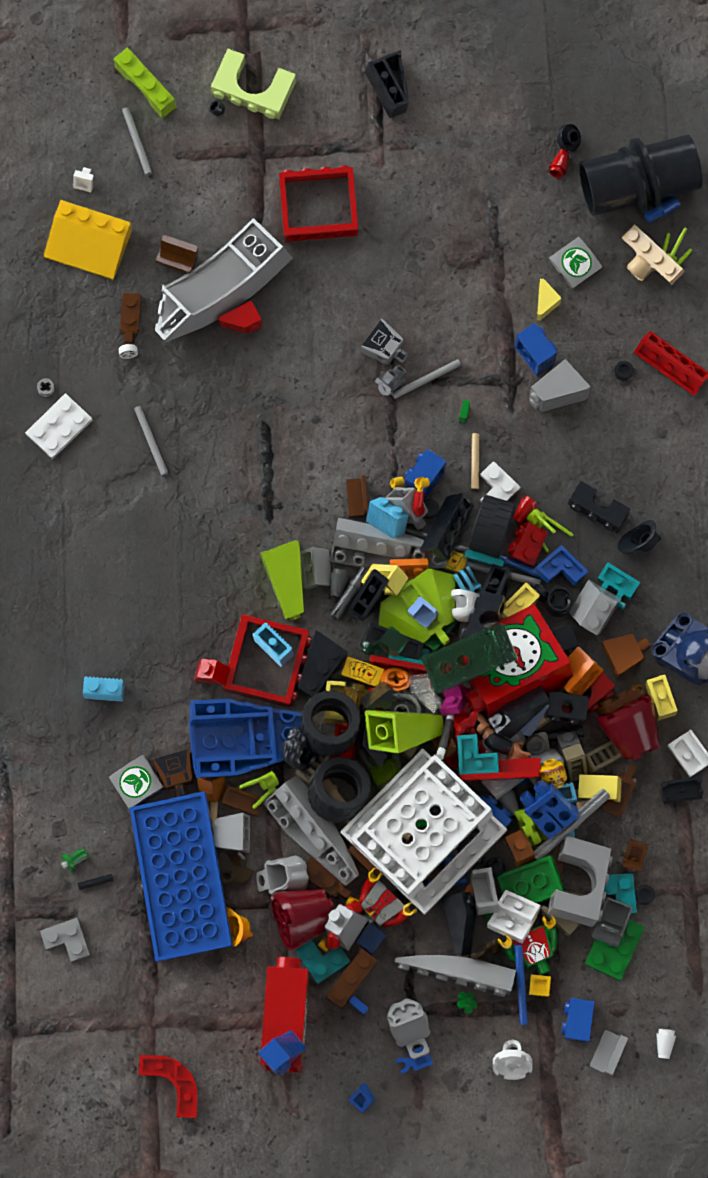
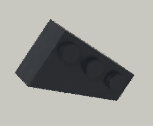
[365,50,409,119]
[298,630,348,699]

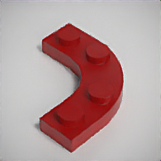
[139,1055,198,1118]

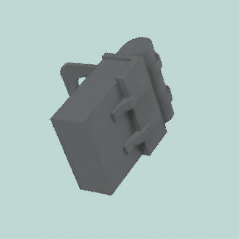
[592,897,633,947]

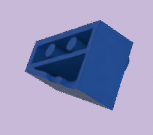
[258,1030,307,1075]

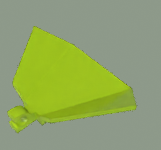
[379,569,456,646]

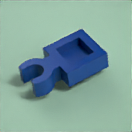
[396,1046,433,1073]

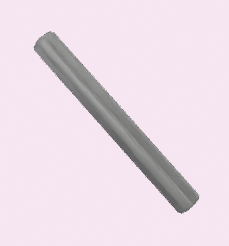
[534,789,610,860]

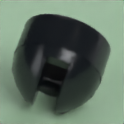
[209,100,225,116]

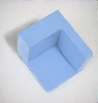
[408,596,439,628]

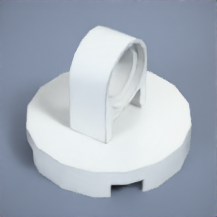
[493,1040,532,1080]

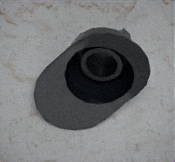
[618,520,661,554]

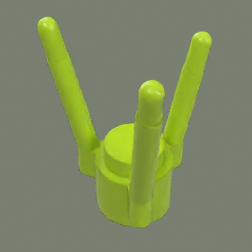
[663,228,692,265]
[526,509,573,553]
[236,771,279,809]

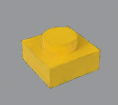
[529,975,551,997]

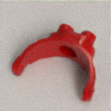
[453,702,479,738]

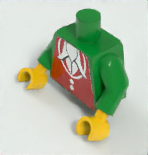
[498,915,558,975]

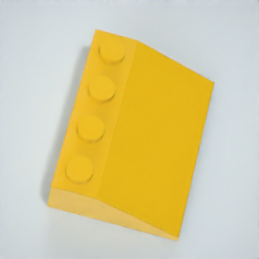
[43,200,133,280]

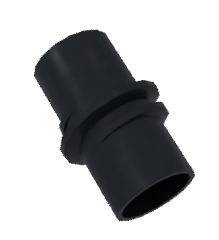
[579,135,703,216]

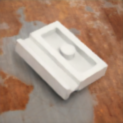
[667,729,708,778]

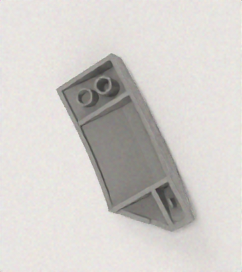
[155,218,293,342]

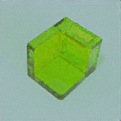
[369,758,400,785]

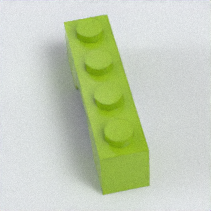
[113,47,176,119]

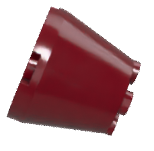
[596,695,660,760]
[271,889,334,951]

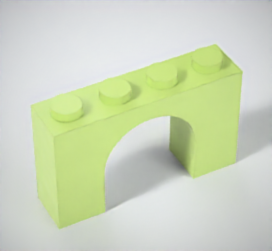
[211,49,296,119]

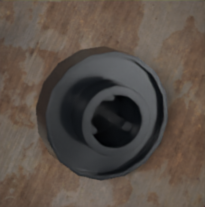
[557,124,581,152]

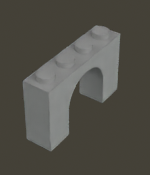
[547,836,613,927]

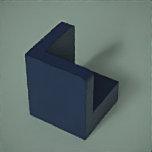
[356,923,386,956]

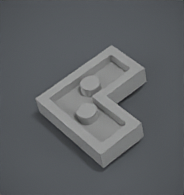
[40,918,90,962]

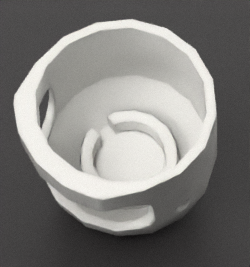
[451,589,480,622]

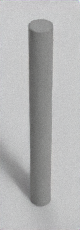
[122,107,152,176]
[392,359,461,399]
[134,406,169,476]
[465,560,541,586]

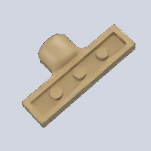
[622,224,685,285]

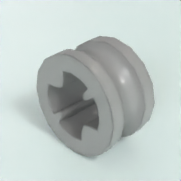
[37,378,54,397]

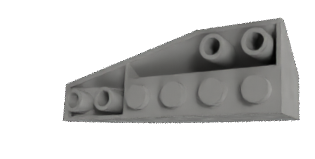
[330,518,447,569]
[263,775,359,886]
[395,955,516,997]

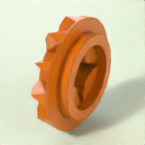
[381,668,412,693]

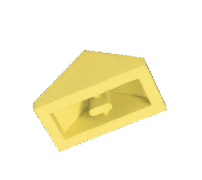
[537,279,561,321]

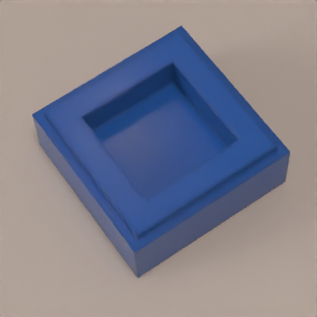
[348,996,368,1016]

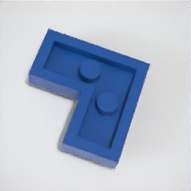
[534,545,589,585]

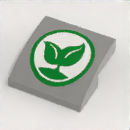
[549,237,602,288]
[109,755,165,809]

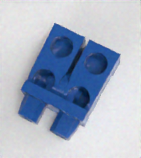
[520,780,578,839]

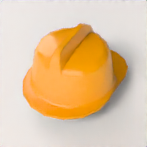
[226,907,253,946]

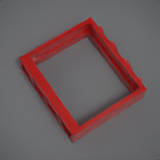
[279,165,358,242]
[222,614,312,708]

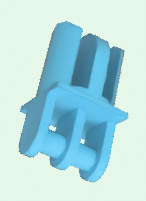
[453,566,482,597]

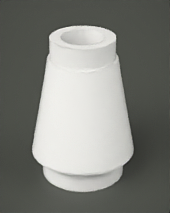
[656,1029,676,1059]

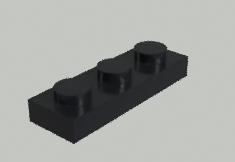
[363,622,424,660]

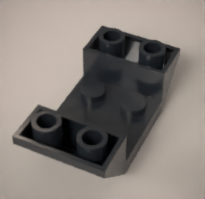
[356,682,396,766]

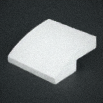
[487,890,541,944]

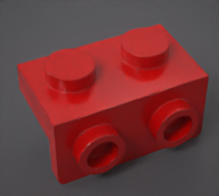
[508,522,548,567]

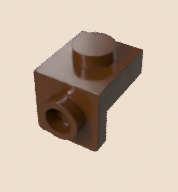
[622,839,649,872]

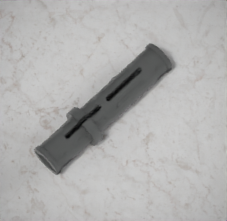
[330,566,368,621]

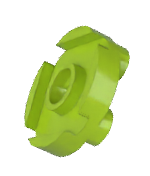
[514,807,541,847]

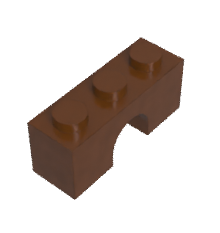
[326,949,378,1010]

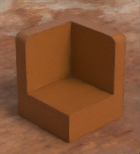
[197,777,226,803]

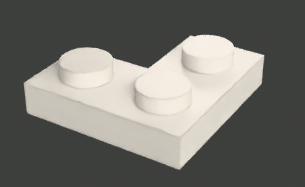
[480,461,521,503]

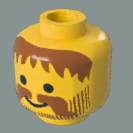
[540,759,567,789]

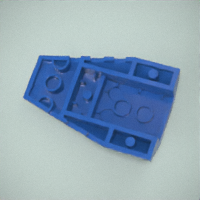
[189,699,302,778]

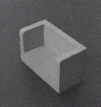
[470,867,499,915]

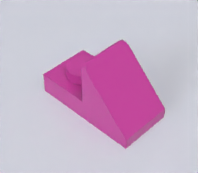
[440,683,470,716]

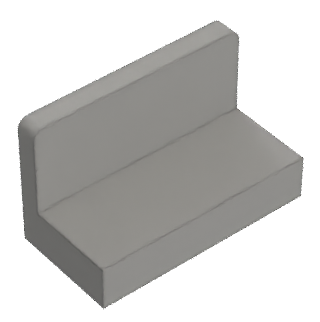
[300,547,332,589]
[590,1030,628,1076]

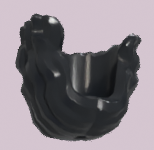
[282,726,321,770]

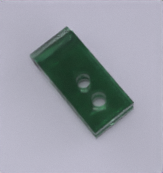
[421,623,518,694]

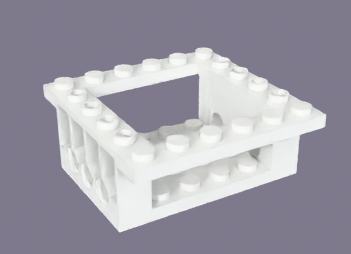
[340,748,507,915]

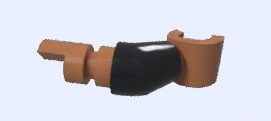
[476,714,532,759]

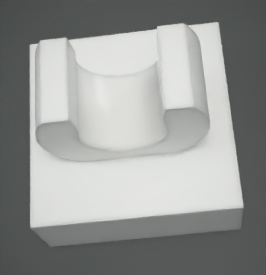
[73,167,93,192]

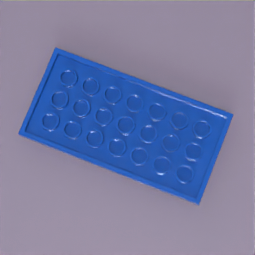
[129,791,233,962]

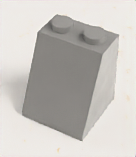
[529,359,591,412]
[569,580,622,635]

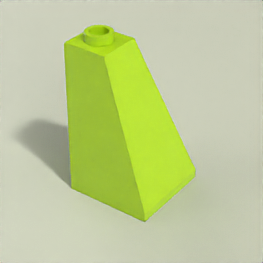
[260,540,304,621]
[365,710,443,753]

